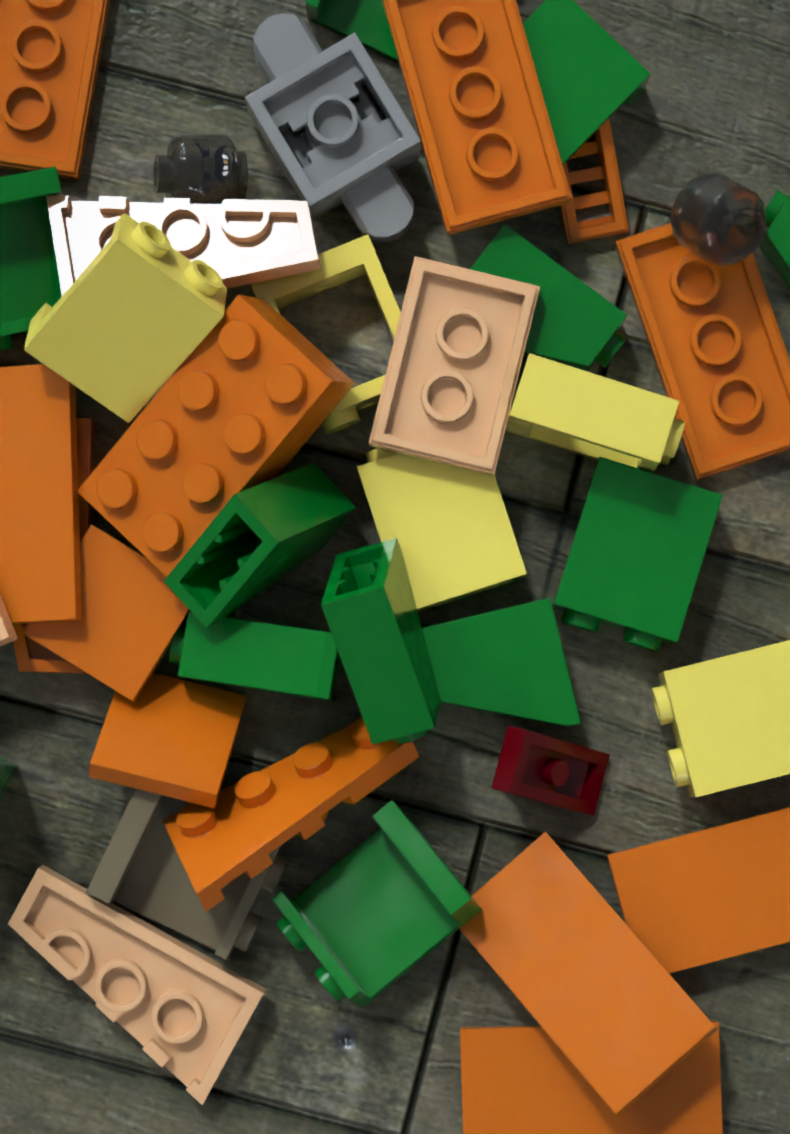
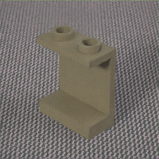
[86,789,290,960]

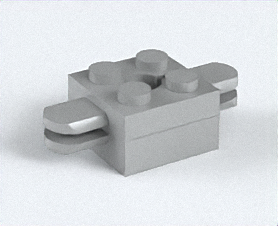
[244,13,421,244]

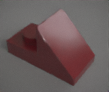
[491,725,610,816]

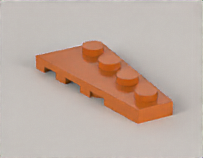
[162,717,420,912]

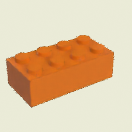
[77,294,356,577]

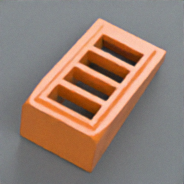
[558,118,629,244]

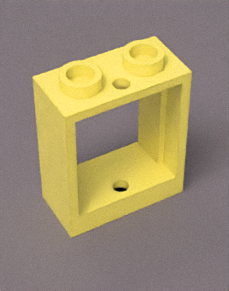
[251,234,401,435]
[505,353,685,473]

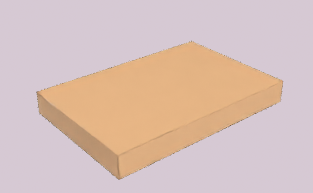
[369,256,540,476]

